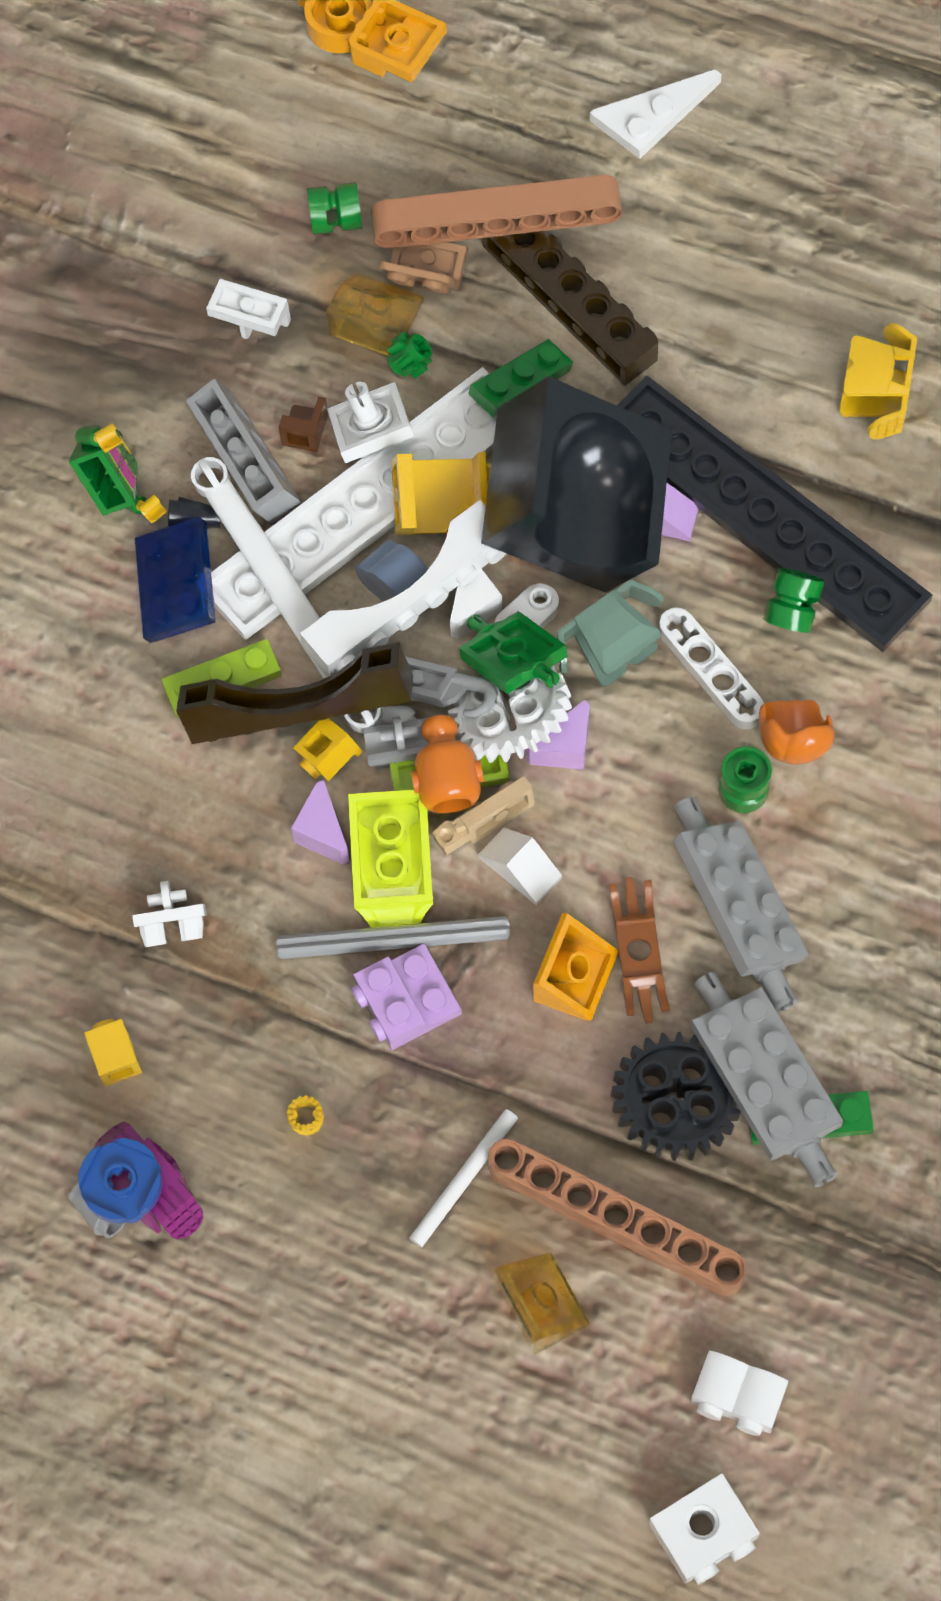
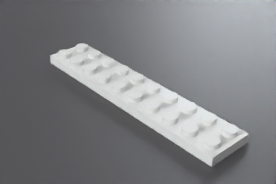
[197,367,497,641]

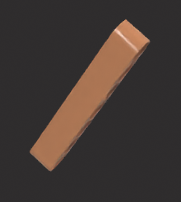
[371,175,623,248]
[488,1139,746,1296]

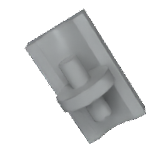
[363,716,428,769]

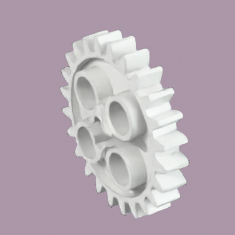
[448,665,572,763]

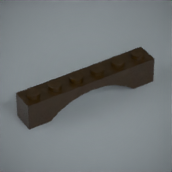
[176,642,413,744]

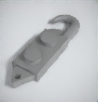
[405,656,497,718]

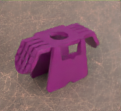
[94,1121,203,1239]

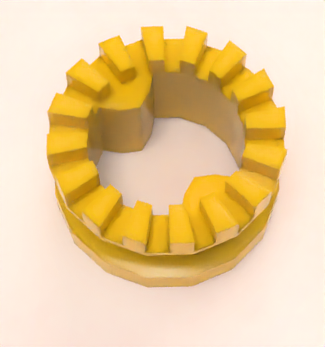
[287,1095,324,1136]

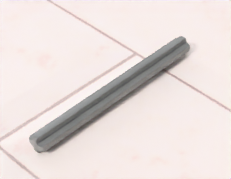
[276,916,510,959]

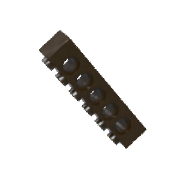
[483,231,659,386]

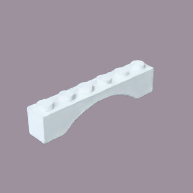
[300,500,506,677]

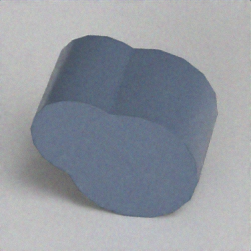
[355,539,428,602]

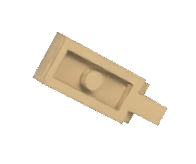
[432,776,535,856]

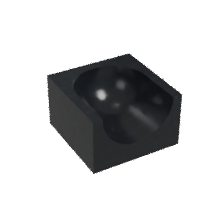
[481,376,672,593]

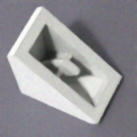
[450,568,502,639]
[478,828,562,905]

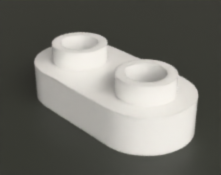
[495,583,559,628]

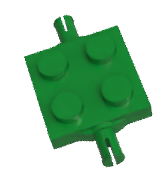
[459,611,568,694]

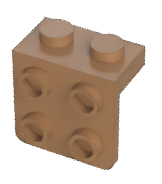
[379,242,469,295]

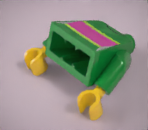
[69,423,167,523]

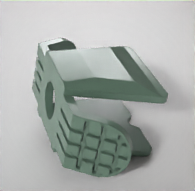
[556,579,664,687]

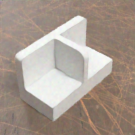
[206,279,291,339]

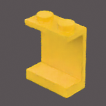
[391,452,491,535]

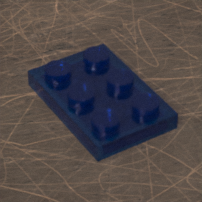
[135,517,216,643]

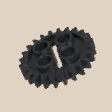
[611,1032,741,1161]

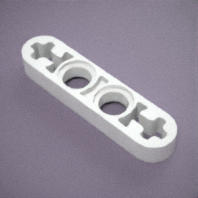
[659,608,764,729]

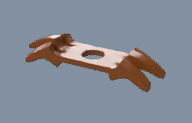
[609,877,670,1024]

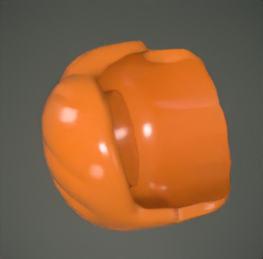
[759,700,835,765]

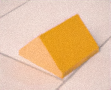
[533,913,619,1021]

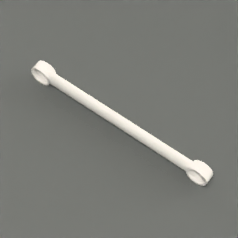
[191,457,383,733]

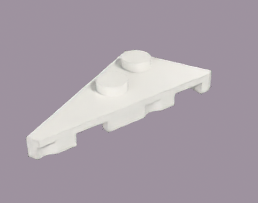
[589,70,722,159]

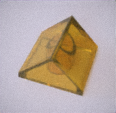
[494,1252,590,1355]

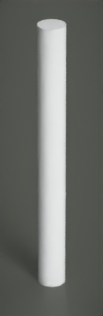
[409,1109,518,1248]

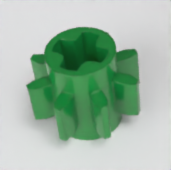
[387,331,432,379]

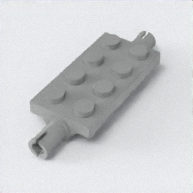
[673,797,809,1012]
[691,972,843,1187]

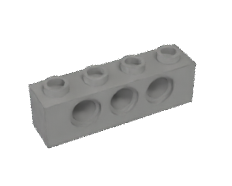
[186,378,302,524]

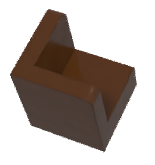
[279,397,328,452]

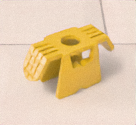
[839,323,918,439]

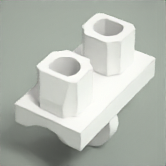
[132,880,207,947]

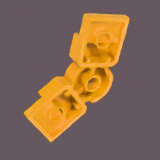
[298,0,447,83]

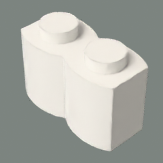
[691,1350,788,1436]

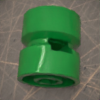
[307,182,362,235]
[763,568,825,633]
[718,746,772,813]

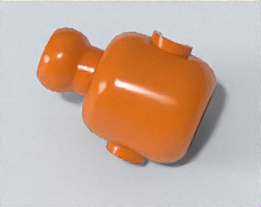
[411,715,484,814]

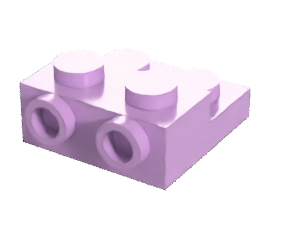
[351,944,462,1050]

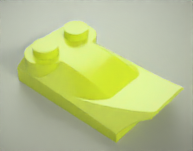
[348,790,433,928]

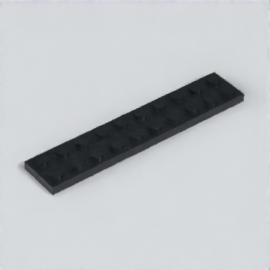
[617,376,933,652]

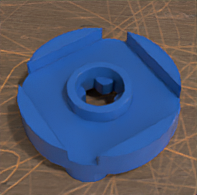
[78,1138,163,1224]

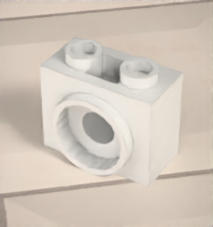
[649,1473,760,1585]

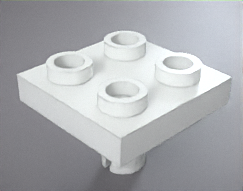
[327,382,414,463]

